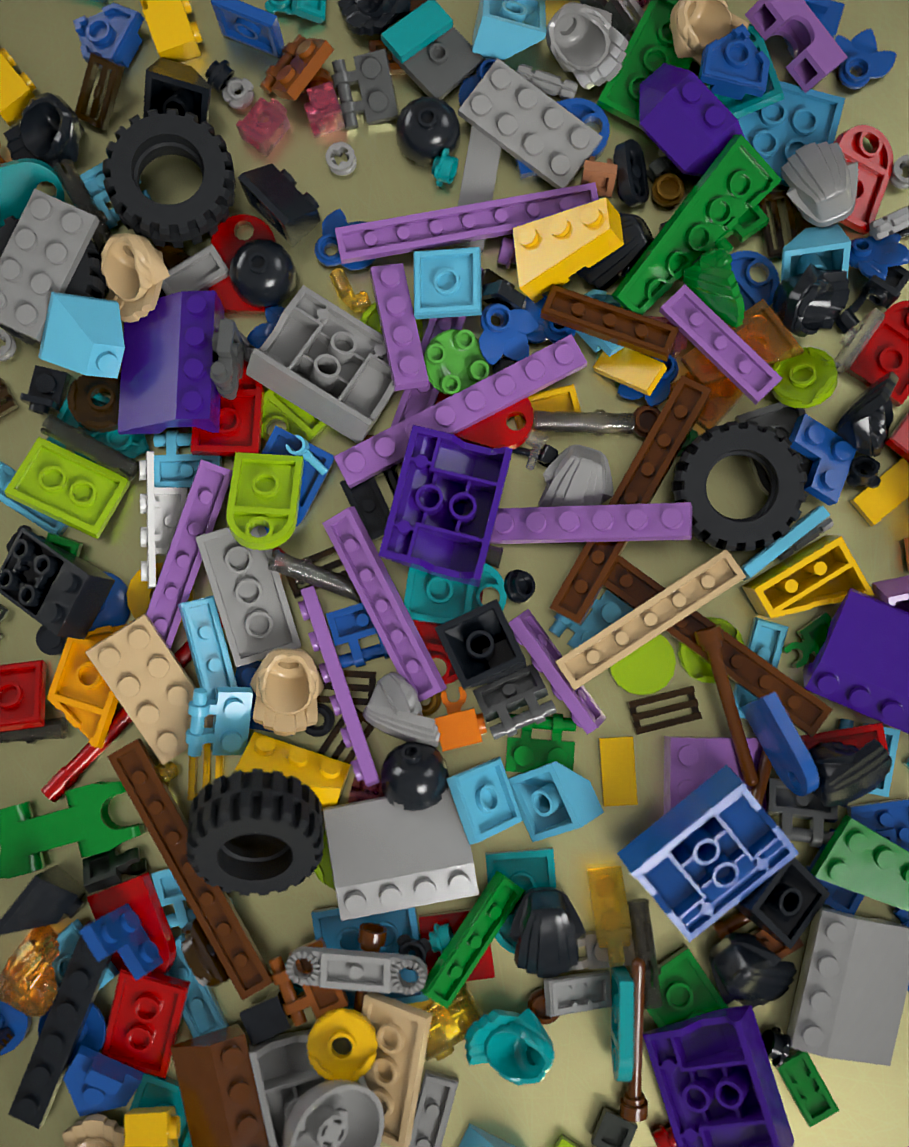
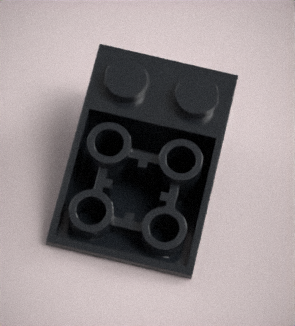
[0,528,115,640]

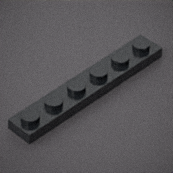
[8,921,114,1129]

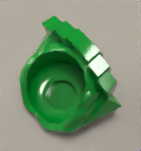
[683,248,745,328]

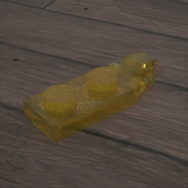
[587,866,632,967]

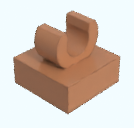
[580,156,618,198]

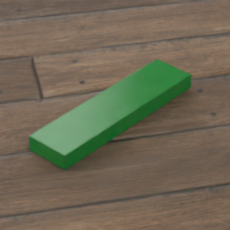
[420,871,525,1009]

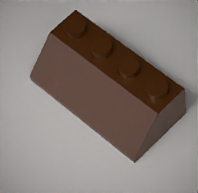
[170,1024,270,1147]

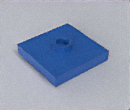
[210,0,285,58]

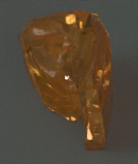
[0,925,60,1017]

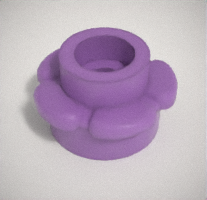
[497,237,516,269]

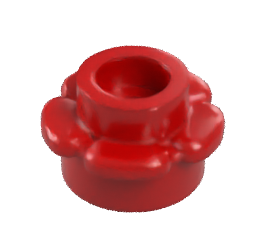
[651,1125,677,1147]

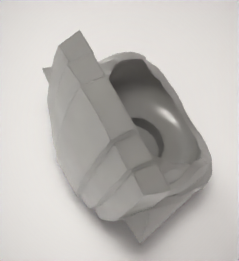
[546,2,629,89]
[781,141,858,228]
[538,444,613,507]
[363,672,440,748]

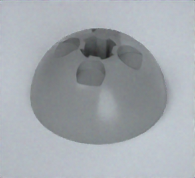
[283,1080,384,1147]

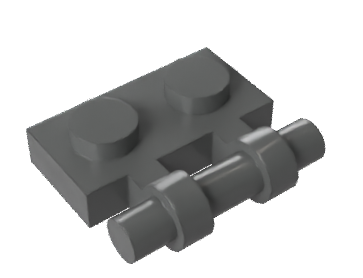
[332,49,400,129]
[210,319,246,400]
[473,664,557,740]
[766,778,838,848]

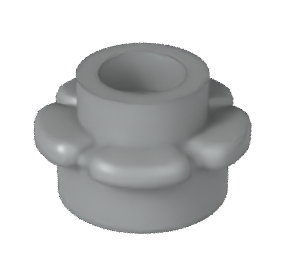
[222,77,254,110]

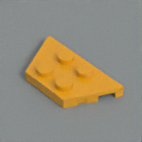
[47,621,132,749]

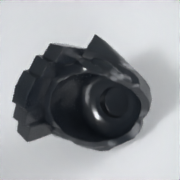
[337,0,411,36]
[3,92,84,171]
[576,213,654,291]
[772,264,850,337]
[836,371,899,457]
[808,738,892,808]
[509,887,586,979]
[709,933,797,1008]

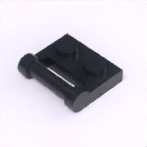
[340,465,399,542]

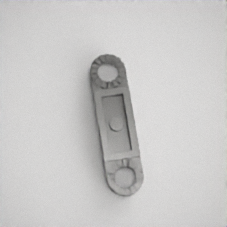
[286,946,428,995]

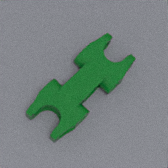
[0,781,146,879]

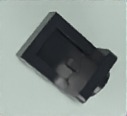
[860,265,909,309]

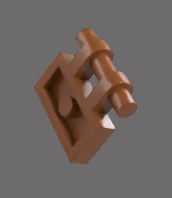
[260,34,334,101]
[268,937,349,1027]

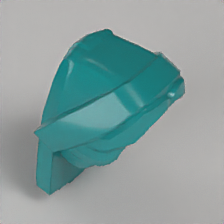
[464,1008,555,1086]

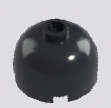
[396,97,460,167]
[229,238,296,308]
[381,742,449,811]

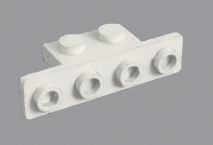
[139,451,188,589]

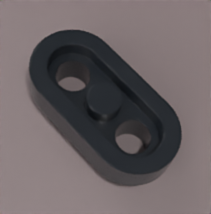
[613,139,649,207]

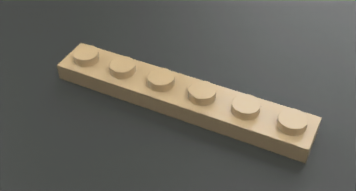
[555,550,746,691]

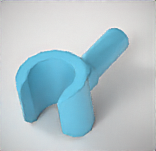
[286,435,328,476]

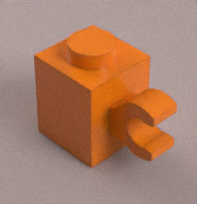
[434,686,487,752]

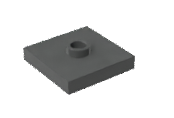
[392,26,484,100]

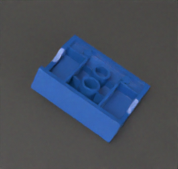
[617,764,799,942]

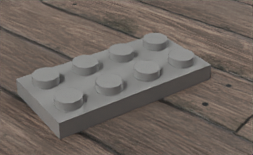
[458,58,603,189]
[0,189,100,342]
[195,526,301,667]

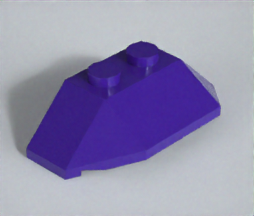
[639,63,745,177]

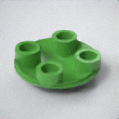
[424,329,490,396]

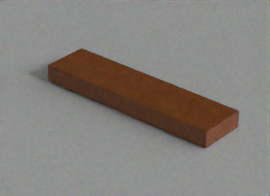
[540,285,679,362]

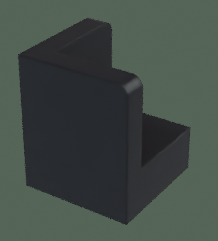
[240,989,293,1046]

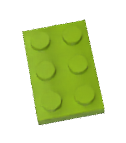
[4,437,130,539]

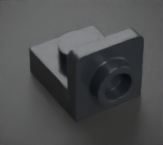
[481,269,526,310]
[20,365,71,416]

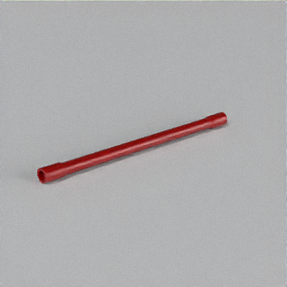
[41,546,291,803]

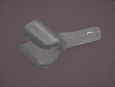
[524,427,549,470]

